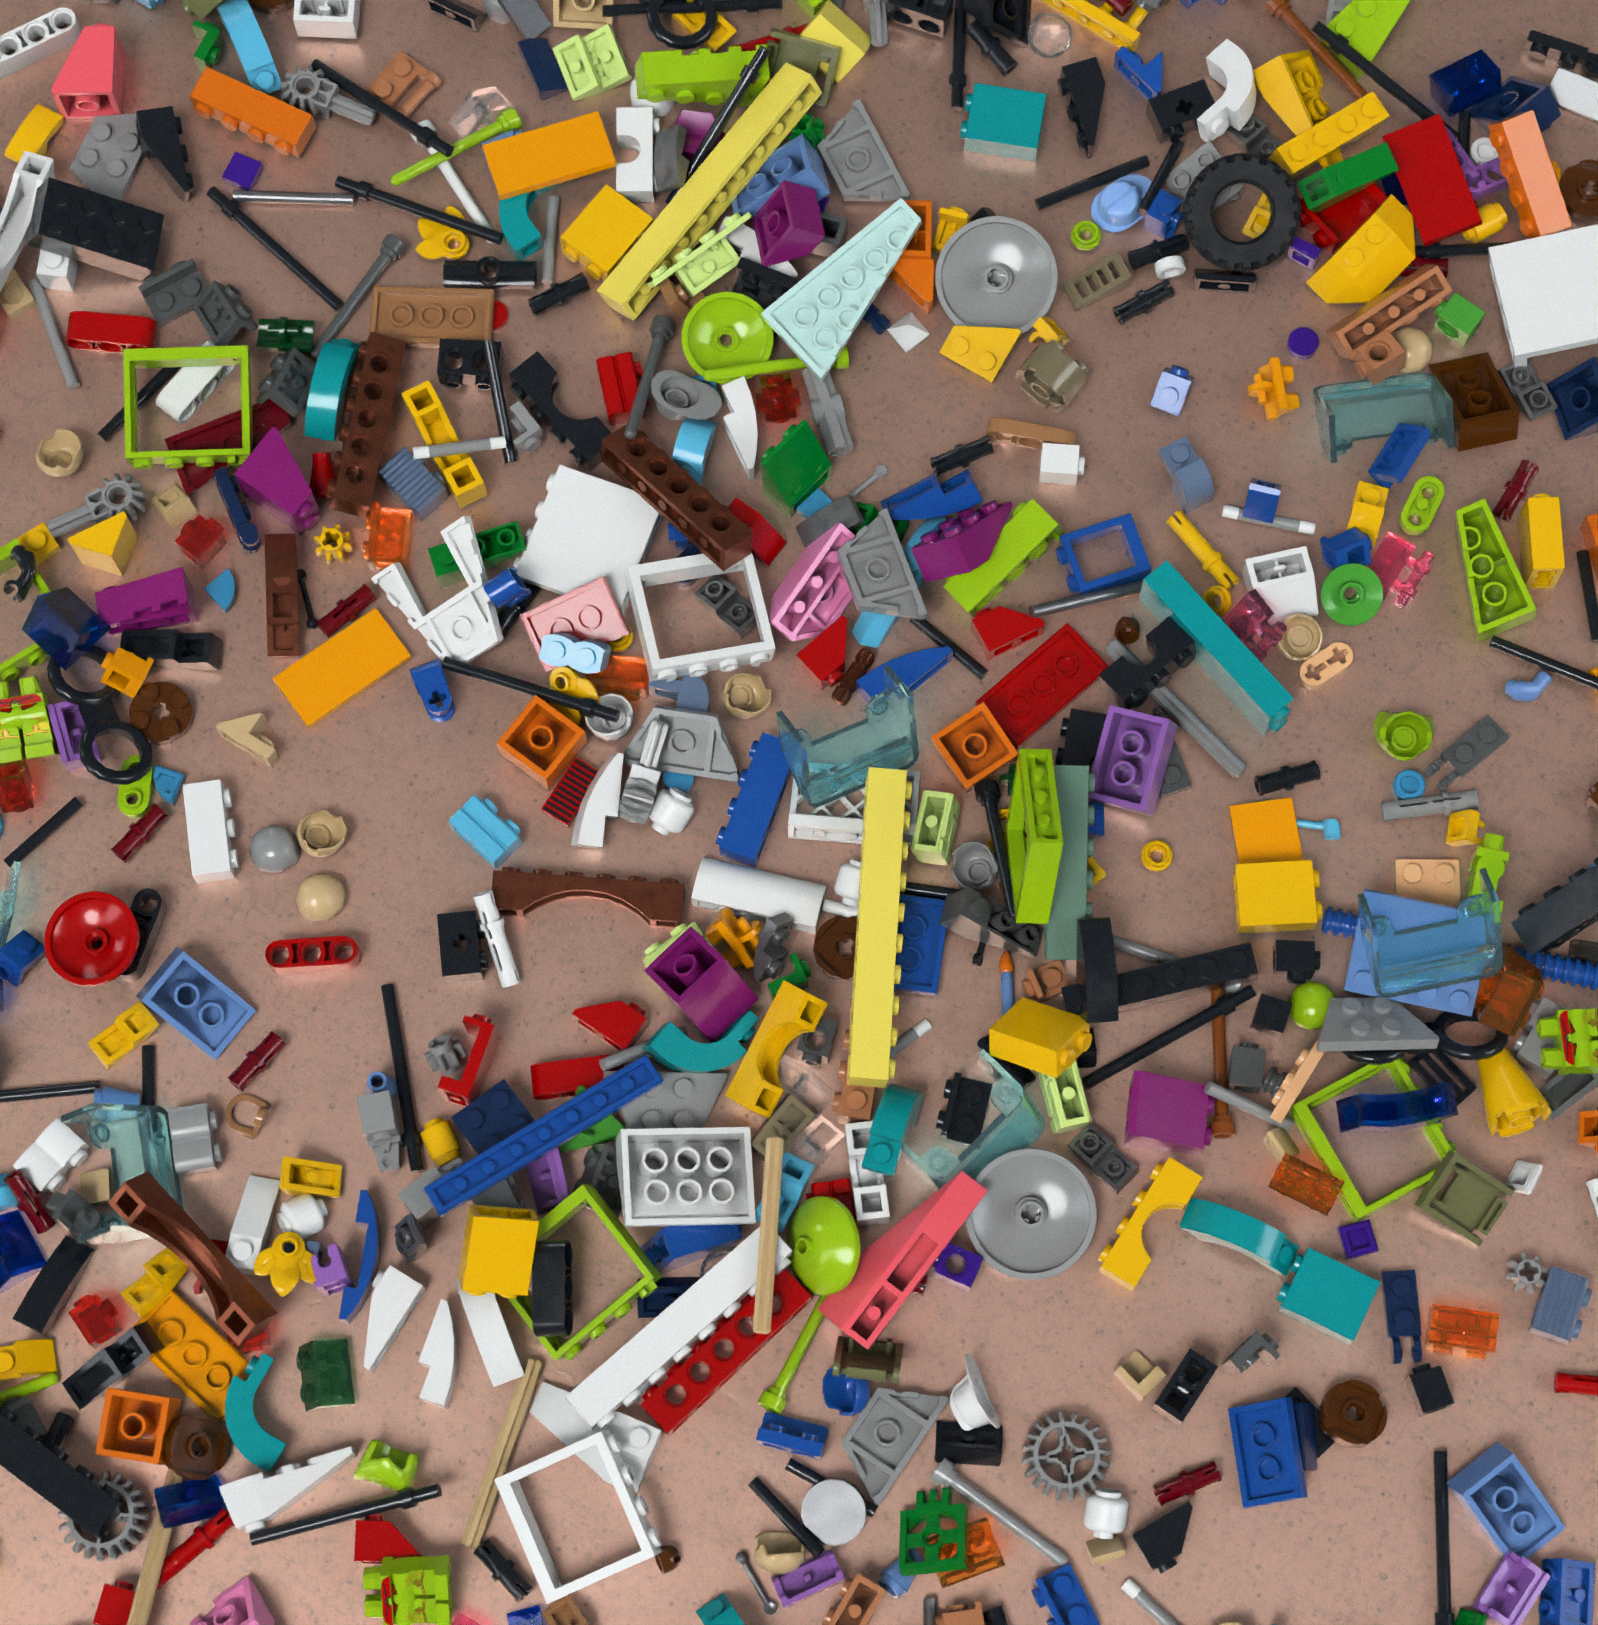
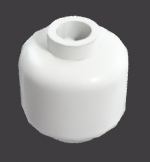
[649,786,695,836]
[834,859,860,908]
[277,1194,328,1239]
[1083,1488,1129,1539]

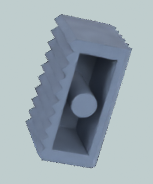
[378,447,448,521]
[1528,1266,1592,1345]

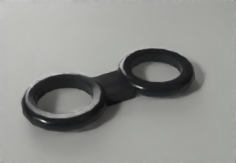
[646,0,718,50]
[47,643,153,785]
[1340,1007,1509,1065]

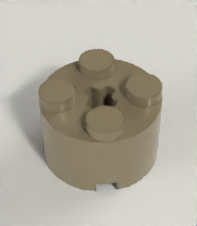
[1015,340,1089,413]

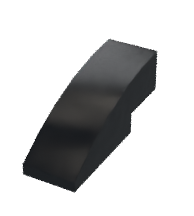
[120,629,223,670]
[1076,917,1119,1023]
[13,1236,96,1336]
[62,1321,165,1410]

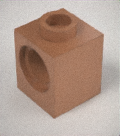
[1355,330,1405,386]

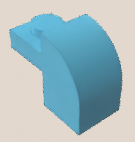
[672,417,717,485]
[755,1152,815,1233]

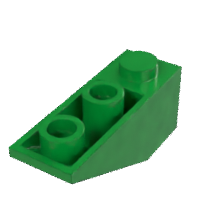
[1297,142,1400,213]
[428,521,526,589]

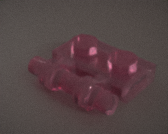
[1367,531,1435,609]
[1222,589,1287,662]

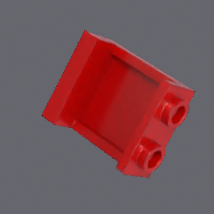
[1299,156,1388,255]
[437,1014,500,1107]

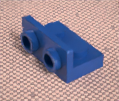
[1368,423,1431,489]
[756,1412,828,1461]
[1538,1558,1595,1625]
[1031,1563,1100,1625]

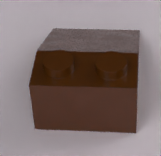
[1428,352,1520,452]

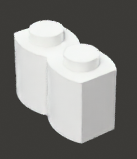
[13,1118,90,1195]

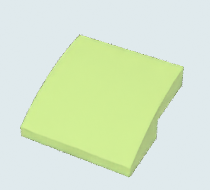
[552,24,633,101]

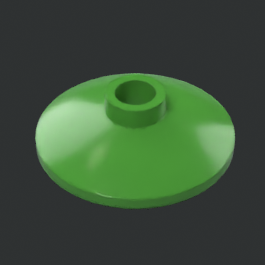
[1320,563,1383,626]

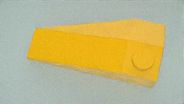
[1253,50,1343,168]

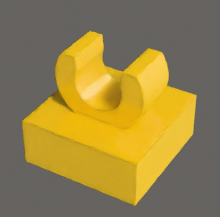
[1029,316,1071,347]
[1445,809,1485,847]

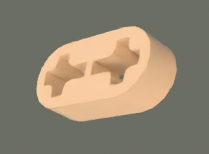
[1298,642,1353,690]

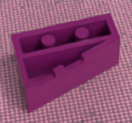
[95,567,198,638]

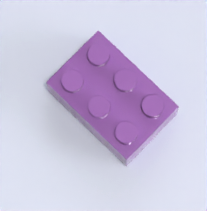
[1088,705,1178,817]

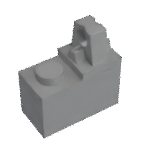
[1508,994,1565,1080]
[357,1090,403,1173]
[398,1157,464,1230]

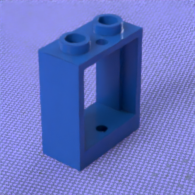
[1055,513,1152,595]

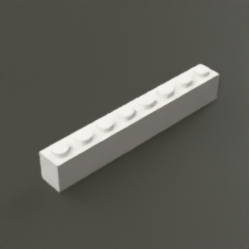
[566,1227,792,1430]

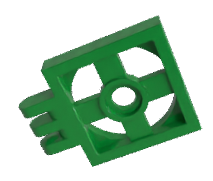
[899,1487,968,1577]

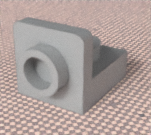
[509,401,544,455]

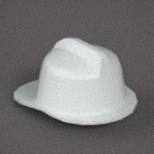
[950,1354,1000,1431]

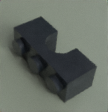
[1099,616,1196,710]

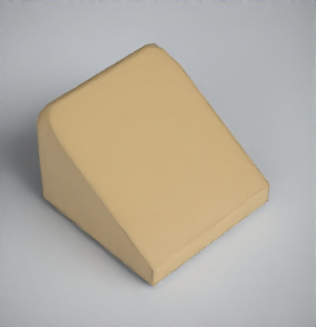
[151,483,197,528]
[1263,1127,1300,1166]
[80,1168,114,1206]
[1086,1534,1126,1566]

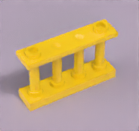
[1039,0,1171,52]

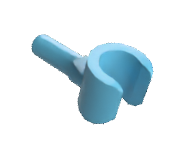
[1297,819,1341,840]

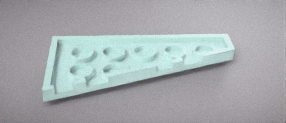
[761,198,921,383]

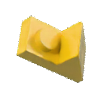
[1346,481,1389,549]
[279,1156,342,1199]
[0,1339,58,1383]

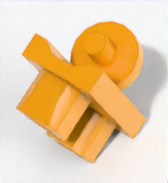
[1247,357,1300,421]
[705,906,762,969]

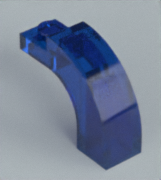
[1336,1082,1458,1134]

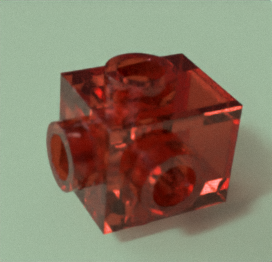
[755,372,801,423]

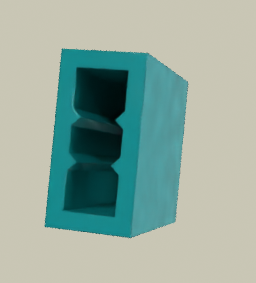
[960,83,1046,162]
[1276,1247,1380,1345]

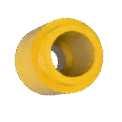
[1462,202,1508,243]
[420,1117,462,1168]

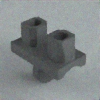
[46,1189,104,1244]

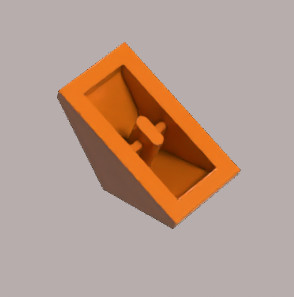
[900,200,932,259]
[889,258,934,315]

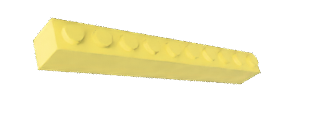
[597,62,822,321]
[846,767,912,1088]

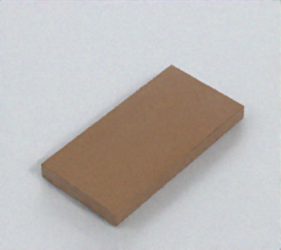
[369,286,495,348]

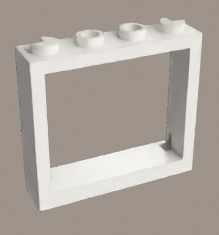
[626,553,776,682]
[494,1428,662,1604]

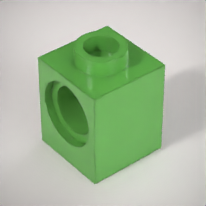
[1434,292,1486,347]

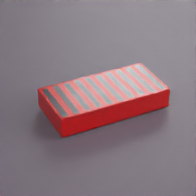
[541,758,598,828]

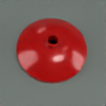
[44,891,140,987]

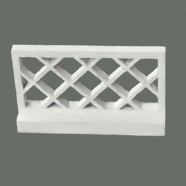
[788,761,921,848]

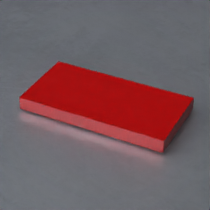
[1382,113,1482,247]
[974,623,1109,750]

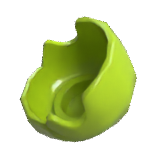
[1287,981,1337,1030]

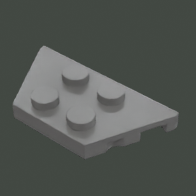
[817,99,910,202]
[70,113,145,201]
[837,508,928,620]
[623,705,740,782]
[1316,997,1439,1052]
[603,1071,727,1129]
[841,1387,950,1507]

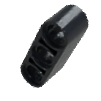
[119,888,167,983]
[532,1240,573,1337]

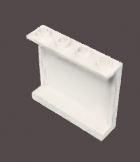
[1488,224,1598,368]
[513,465,663,616]

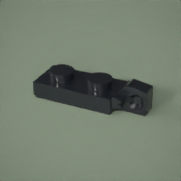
[1523,30,1598,78]

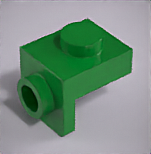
[192,20,225,72]
[767,952,811,1001]

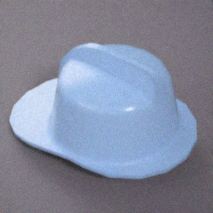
[1091,174,1152,233]

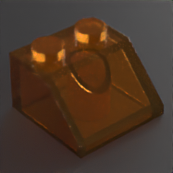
[1474,942,1545,1037]

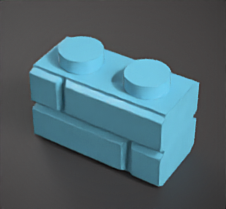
[448,795,522,870]

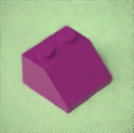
[753,180,825,266]

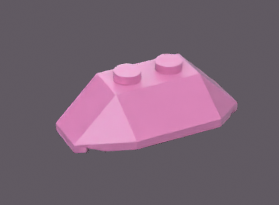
[769,523,856,641]

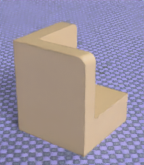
[1113,1351,1167,1402]

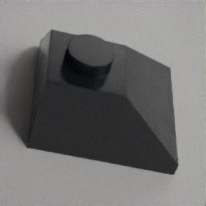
[963,0,1031,48]

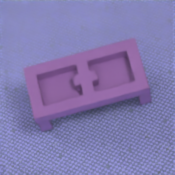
[47,701,102,772]
[527,1147,570,1215]
[311,1243,355,1298]
[770,1550,845,1609]
[1473,1550,1551,1625]

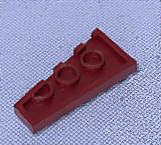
[164,399,292,497]

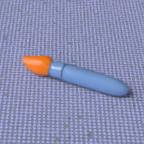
[999,951,1014,1016]

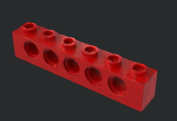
[641,1269,812,1437]

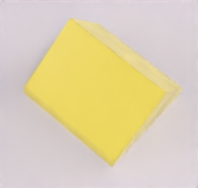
[799,0,871,84]

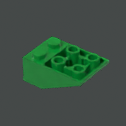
[761,419,832,518]

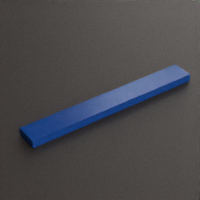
[423,1054,663,1218]

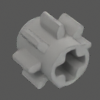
[424,1034,467,1075]
[1505,1253,1548,1295]

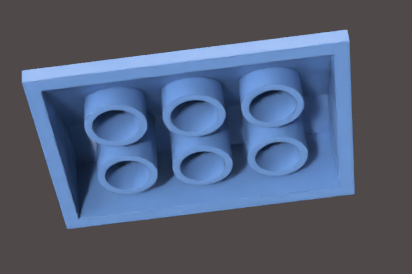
[1343,888,1492,1017]

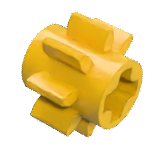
[313,524,353,565]

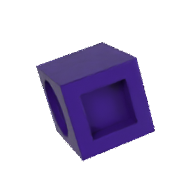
[932,1243,983,1292]

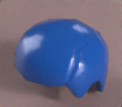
[822,1367,871,1416]

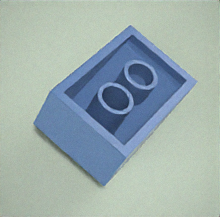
[732,134,830,217]
[136,947,256,1060]
[1446,1442,1566,1559]

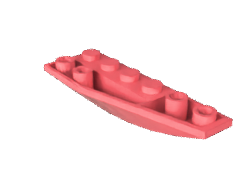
[817,1171,988,1350]

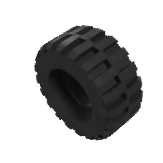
[1183,153,1301,271]

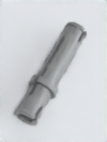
[1380,789,1479,822]

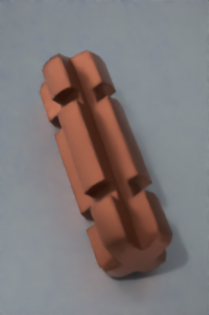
[832,648,875,706]

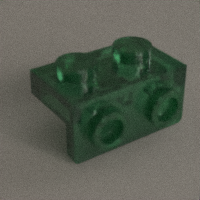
[296,1339,355,1412]

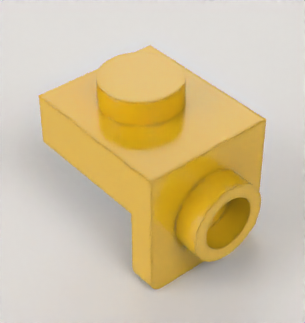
[931,206,971,253]

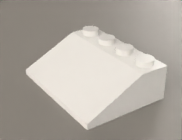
[616,1127,756,1227]

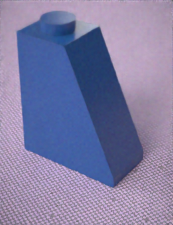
[640,1224,742,1274]

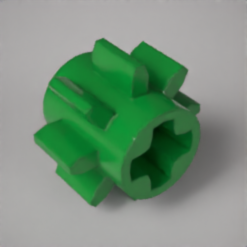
[788,113,826,149]

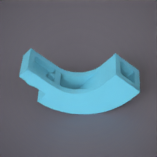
[216,0,282,94]

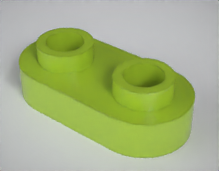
[1399,476,1445,536]
[117,755,154,819]

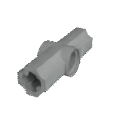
[801,367,853,457]

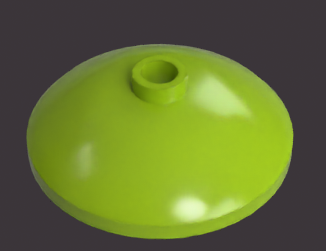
[681,292,774,384]
[787,1196,860,1295]

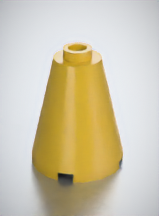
[1477,1046,1551,1137]

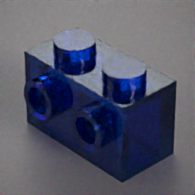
[1429,49,1502,117]

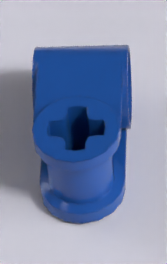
[483,566,532,608]
[409,659,455,723]

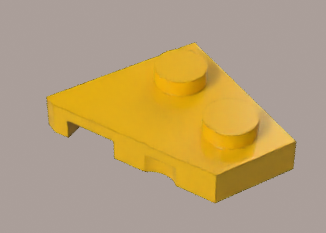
[939,326,1022,384]

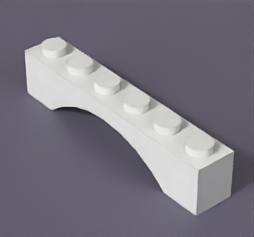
[0,150,55,292]

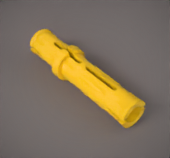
[1166,510,1241,591]

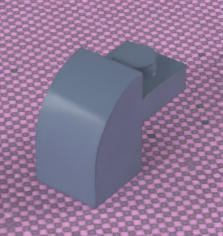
[1158,436,1214,514]
[648,675,710,713]

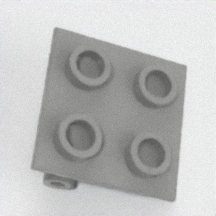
[1165,140,1244,212]

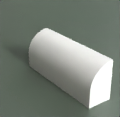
[691,857,828,934]

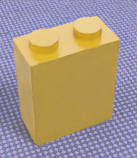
[560,184,654,280]
[1517,493,1565,589]
[1232,860,1322,934]
[989,997,1092,1078]
[458,1204,539,1298]

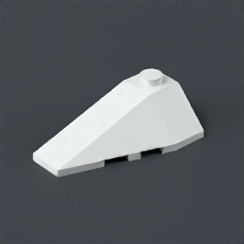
[529,1382,663,1493]
[219,1446,357,1534]

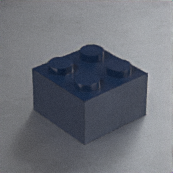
[451,1079,535,1155]

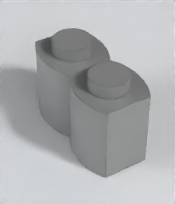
[168,1103,223,1176]

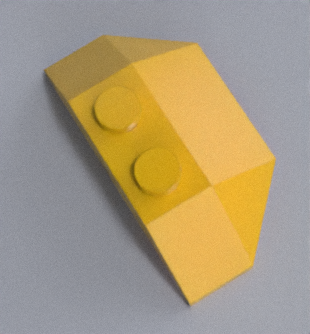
[1305,194,1415,304]

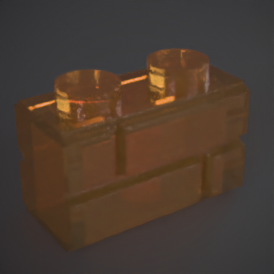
[1425,1304,1499,1361]

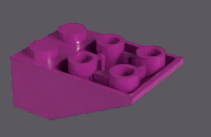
[911,500,1013,582]

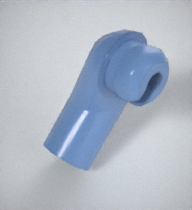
[1505,671,1552,702]

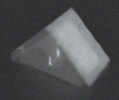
[449,86,515,138]
[778,1055,835,1119]
[788,1115,845,1179]

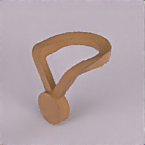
[225,1094,271,1139]

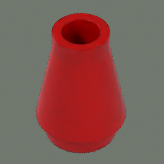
[309,452,336,498]

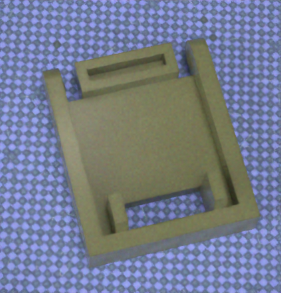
[763,28,842,108]
[1415,1150,1515,1246]
[832,1336,903,1384]

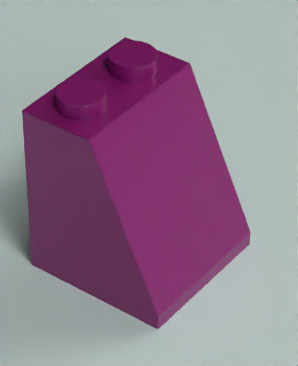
[234,427,320,536]
[644,926,758,1043]
[1124,1070,1215,1155]

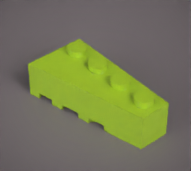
[1317,0,1410,80]
[635,44,770,107]
[943,498,1065,617]
[1455,498,1537,643]

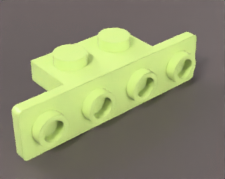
[646,212,752,297]

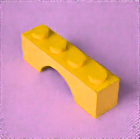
[1268,91,1389,180]
[401,380,487,509]
[725,980,828,1118]
[1098,1157,1203,1292]

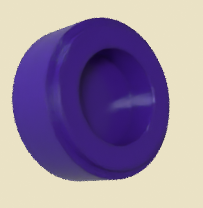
[1287,327,1319,360]

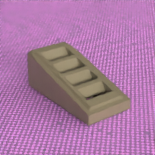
[1063,253,1132,311]

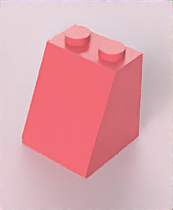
[51,23,126,120]

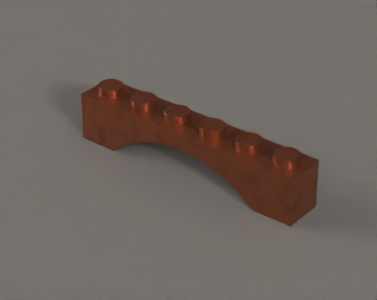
[491,867,685,928]
[109,1171,278,1346]

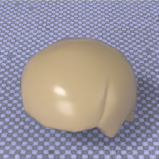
[1392,327,1433,374]
[35,428,83,477]
[1275,614,1323,661]
[722,672,772,720]
[296,810,348,857]
[295,873,346,922]
[754,1532,805,1575]

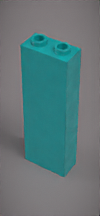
[1139,560,1294,736]

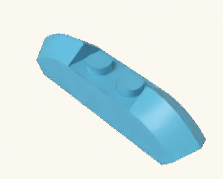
[851,517,946,648]

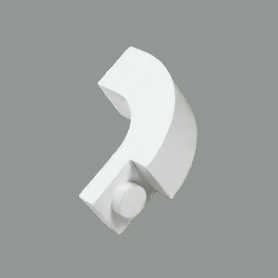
[1196,39,1257,142]
[455,1278,525,1387]

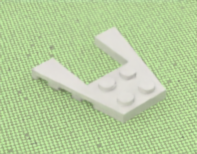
[371,515,504,672]

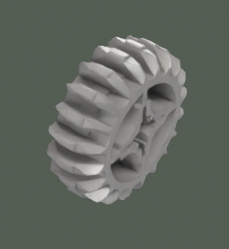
[1021,1411,1111,1502]
[58,1470,149,1562]

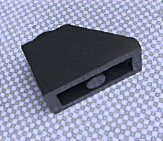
[1130,1501,1193,1574]

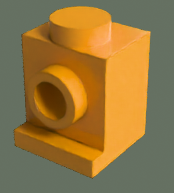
[100,647,154,699]

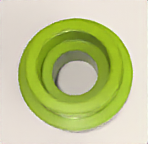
[1071,221,1101,251]

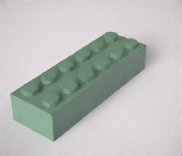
[1044,765,1095,960]

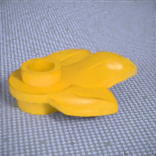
[415,205,470,260]
[544,666,600,726]
[254,1232,317,1297]

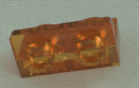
[363,502,413,572]
[585,655,649,701]
[1268,1152,1344,1216]
[927,1517,1005,1588]

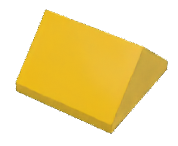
[67,511,138,576]

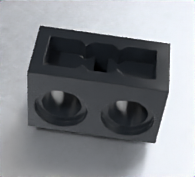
[887,0,954,38]
[437,338,504,390]

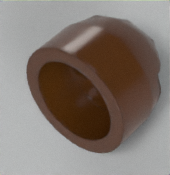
[1114,617,1140,644]
[654,1545,680,1574]

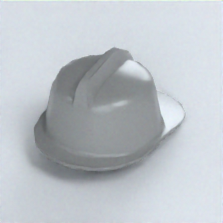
[650,370,722,421]

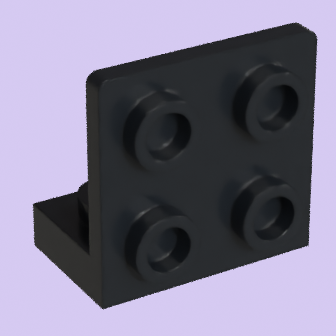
[732,257,798,345]

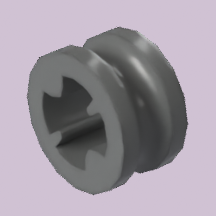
[1261,1066,1288,1098]

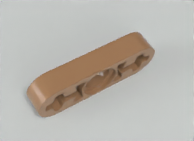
[986,417,1077,450]

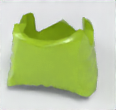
[1374,710,1434,761]
[353,1439,419,1492]

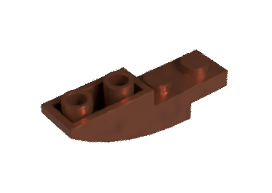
[264,534,299,657]

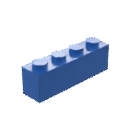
[716,732,799,868]

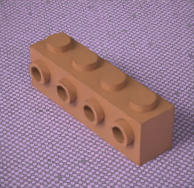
[1325,264,1453,360]
[832,999,876,1124]
[821,1573,887,1625]

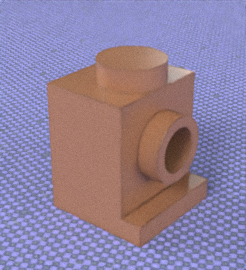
[935,1601,984,1625]

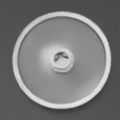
[935,216,1058,335]
[966,1148,1097,1280]

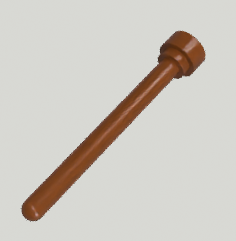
[1264,0,1368,100]
[1209,988,1236,1139]

